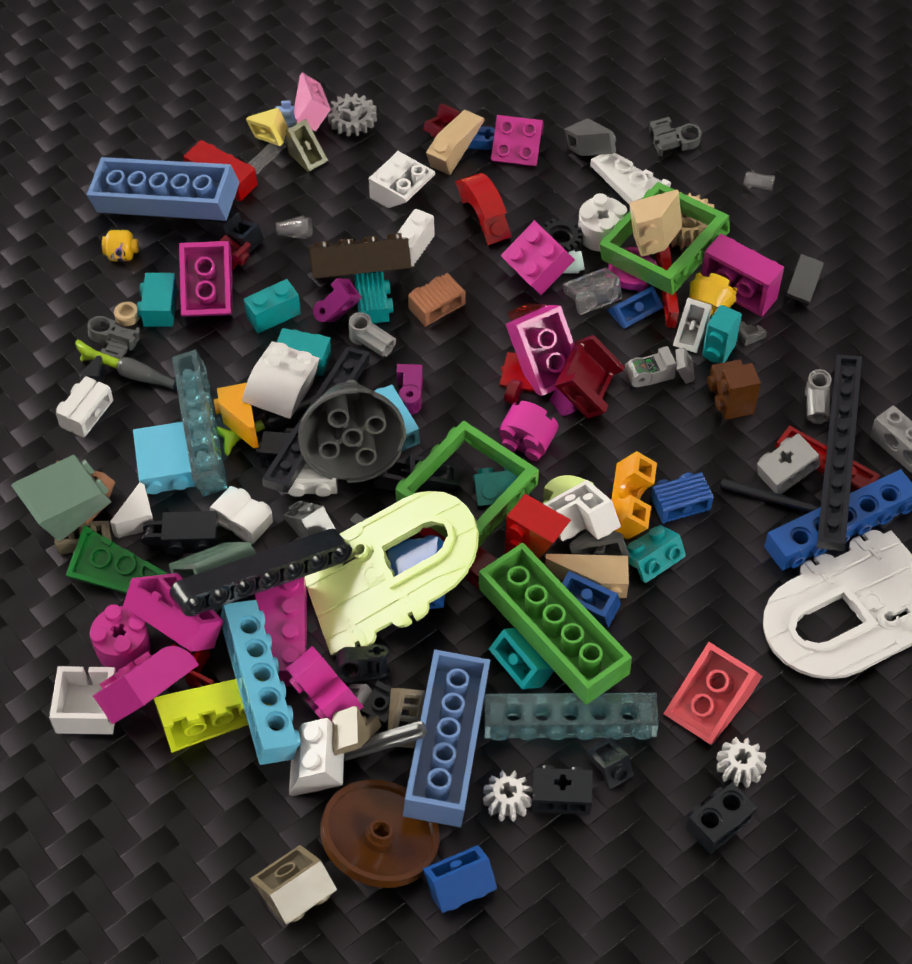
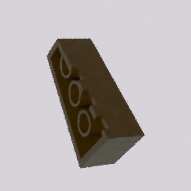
[308,233,411,278]

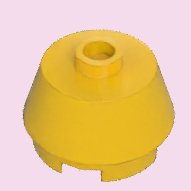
[689,273,737,317]

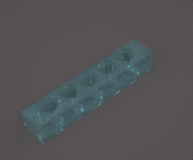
[172,350,228,496]
[484,693,659,741]

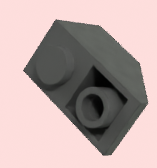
[565,118,616,156]
[283,501,336,538]

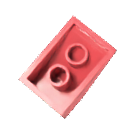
[663,642,763,745]

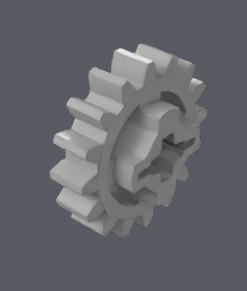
[327,93,377,136]

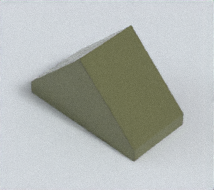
[286,119,328,172]

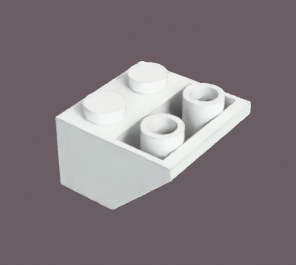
[369,151,435,208]

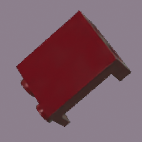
[555,335,625,418]

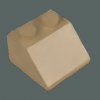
[629,189,682,257]

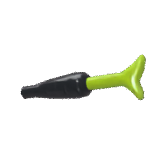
[217,396,315,456]

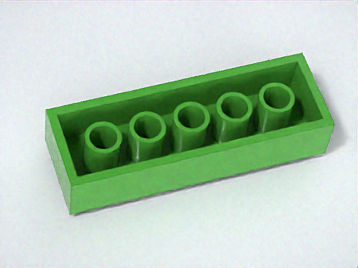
[479,543,632,705]

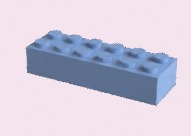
[87,157,240,221]
[403,649,490,827]

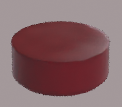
[504,379,523,405]

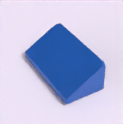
[608,286,664,329]

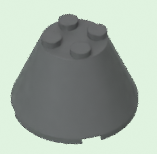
[298,380,406,483]

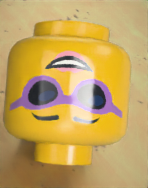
[102,230,139,261]

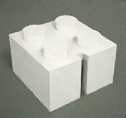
[49,666,117,734]

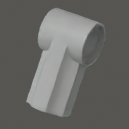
[349,312,396,357]
[805,369,832,424]

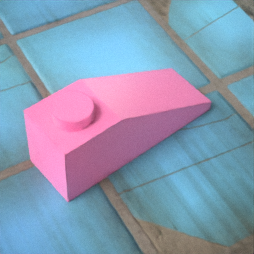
[294,73,331,132]

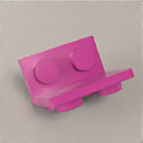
[491,115,544,166]

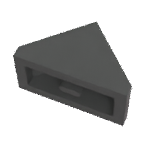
[569,530,629,559]

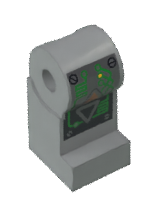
[624,346,676,387]

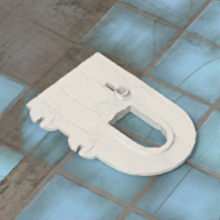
[763,530,912,679]

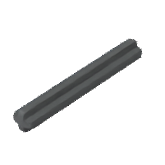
[344,721,427,761]

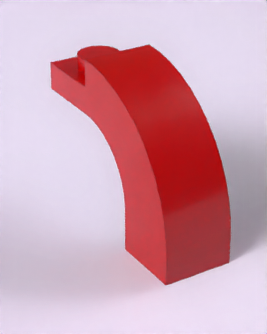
[455,173,512,245]

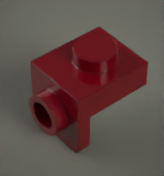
[423,104,460,138]
[219,235,251,271]

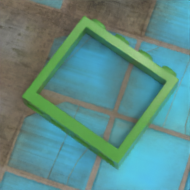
[599,182,730,295]
[395,420,539,548]

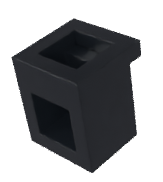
[360,681,392,732]

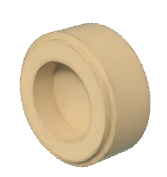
[114,302,140,326]

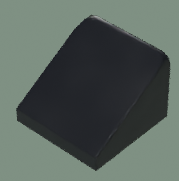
[79,356,106,384]

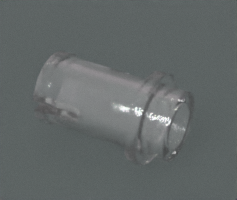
[744,170,775,191]

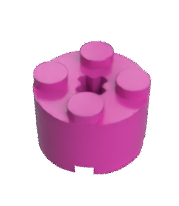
[498,401,559,461]
[90,604,151,671]

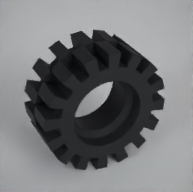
[542,218,583,252]

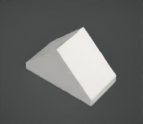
[673,298,712,353]
[110,483,154,538]

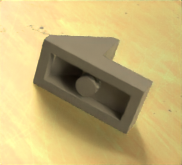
[332,706,382,756]

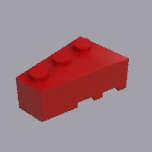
[505,494,571,559]

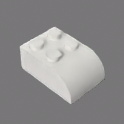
[242,341,319,419]

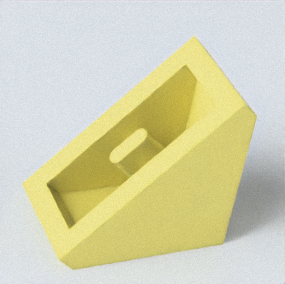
[246,108,288,146]

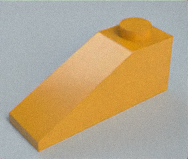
[213,383,259,448]

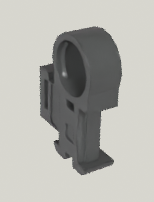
[649,117,702,156]
[87,316,140,359]

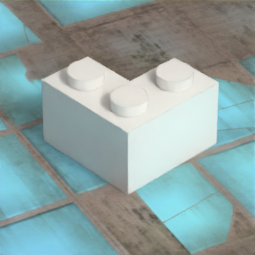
[544,480,621,541]

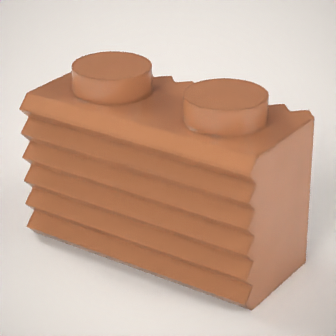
[408,273,465,327]

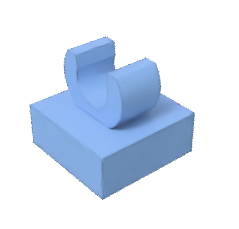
[276,101,297,129]

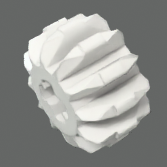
[716,737,766,788]
[483,770,532,822]

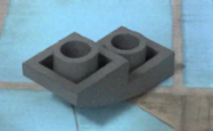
[785,254,824,304]

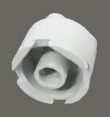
[578,193,627,251]

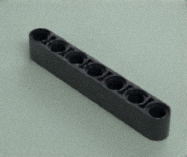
[169,529,352,616]

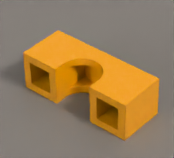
[611,451,657,540]

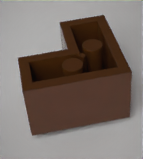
[707,359,761,420]

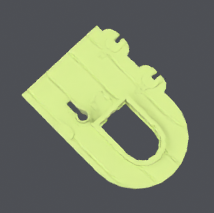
[305,491,479,656]

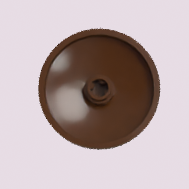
[320,780,440,888]

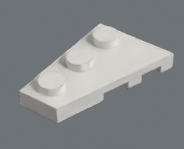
[590,153,671,204]

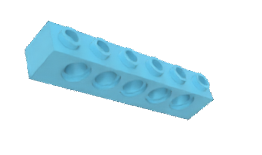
[220,600,301,765]

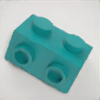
[473,468,530,506]
[627,525,686,583]

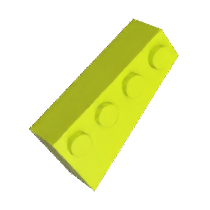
[154,679,271,752]

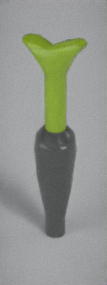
[76,339,177,389]

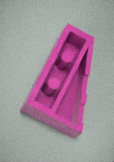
[123,573,224,652]

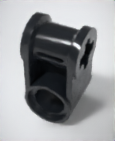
[336,644,390,683]

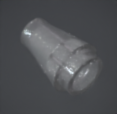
[276,215,313,239]

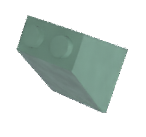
[11,455,111,542]
[169,542,256,613]

